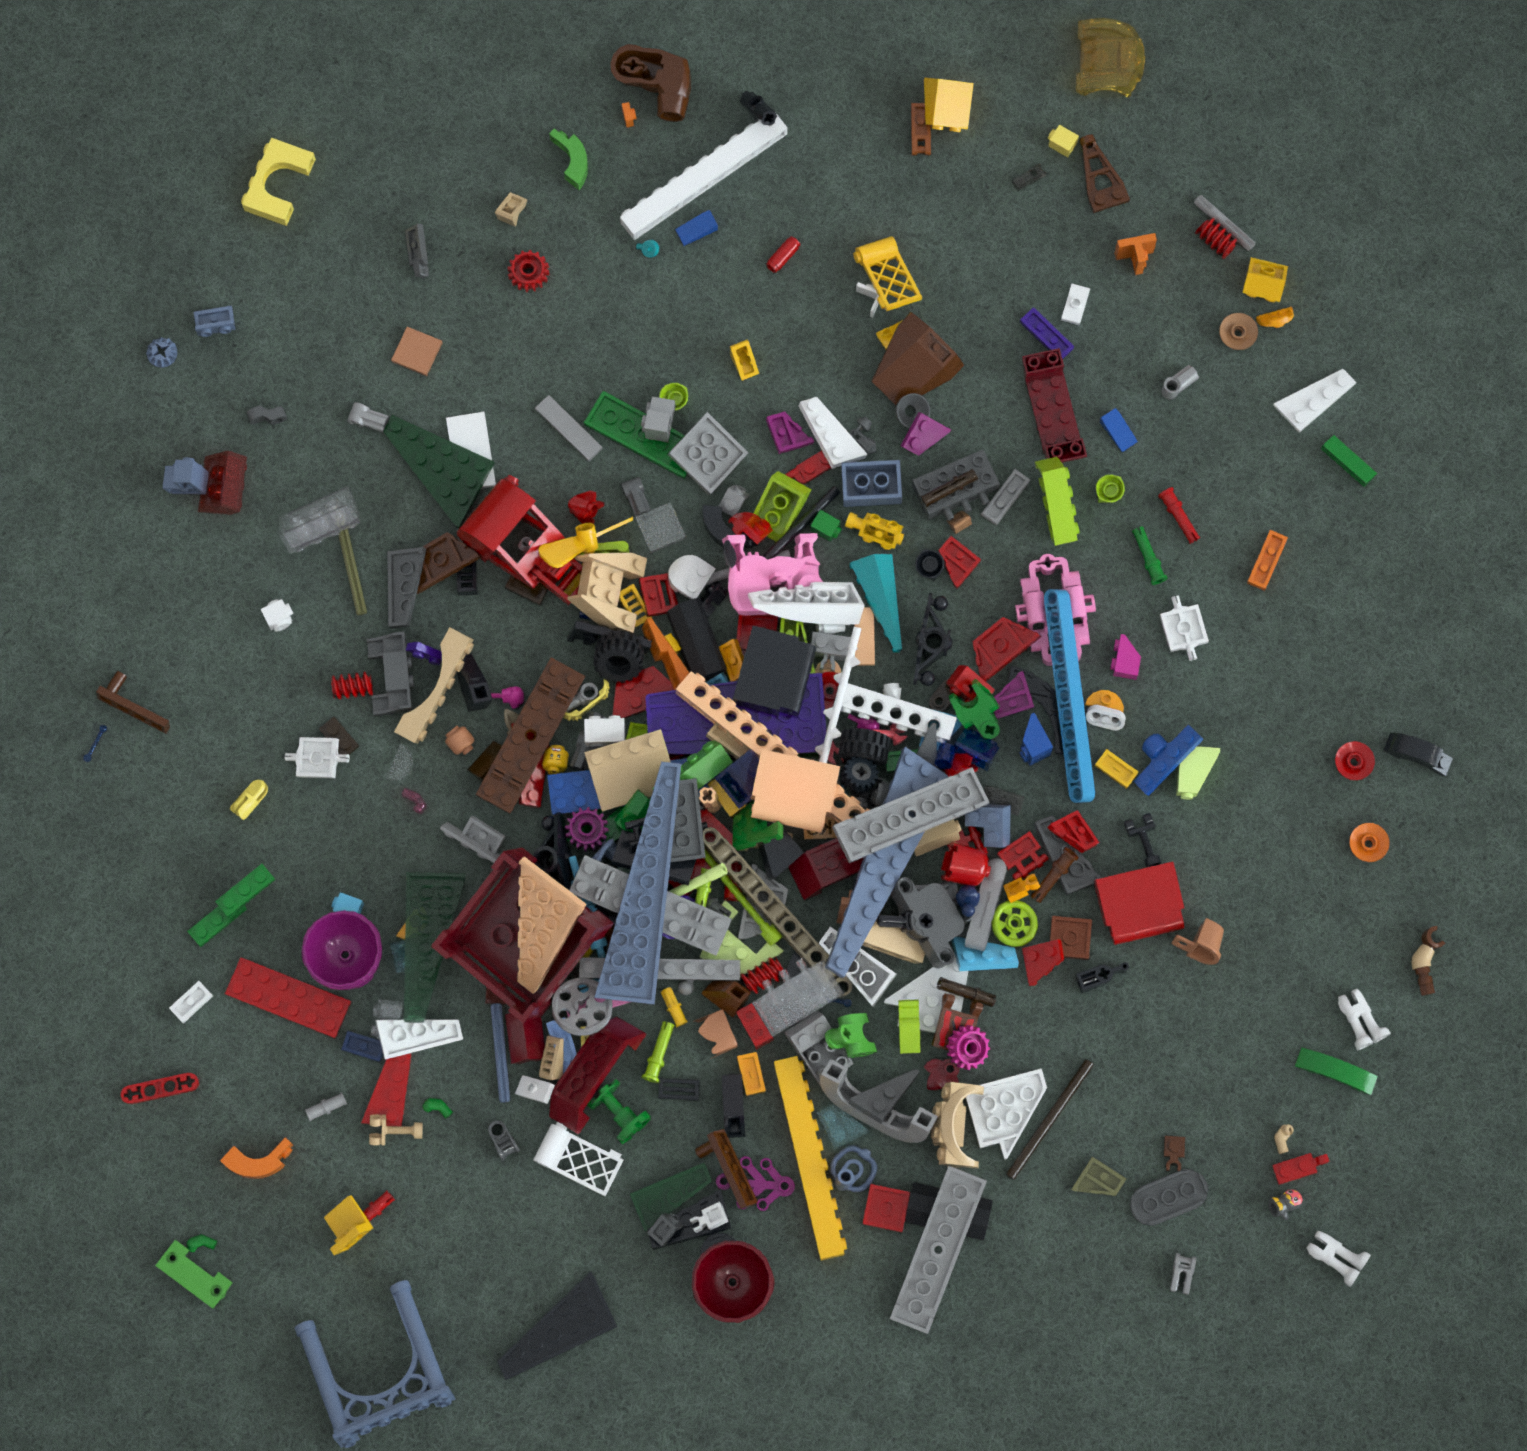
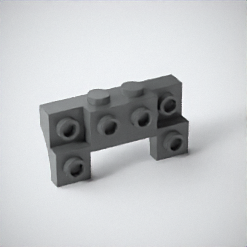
[367,632,414,716]

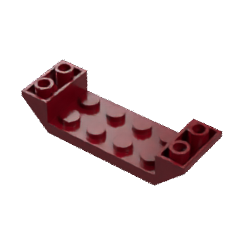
[1022,348,1087,463]
[788,838,864,901]
[549,1017,647,1135]

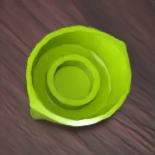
[659,383,688,411]
[1096,475,1125,503]

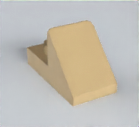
[495,192,527,226]

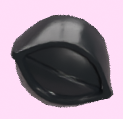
[915,549,945,582]

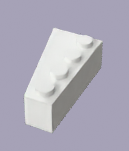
[819,927,897,1007]

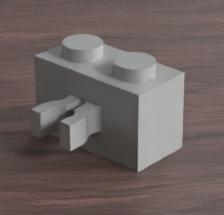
[811,632,851,672]

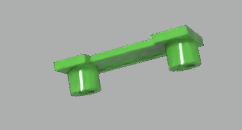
[155,1240,233,1309]

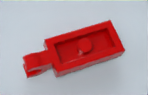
[1272,1153,1330,1185]

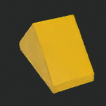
[730,339,759,380]

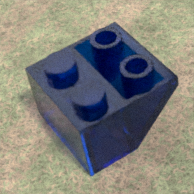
[714,749,759,809]

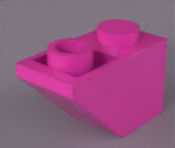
[1110,634,1141,680]

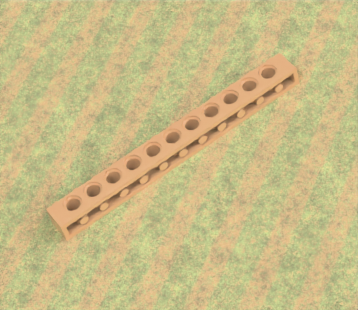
[676,671,870,823]

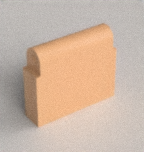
[751,749,840,833]

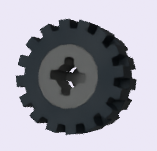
[841,757,879,794]

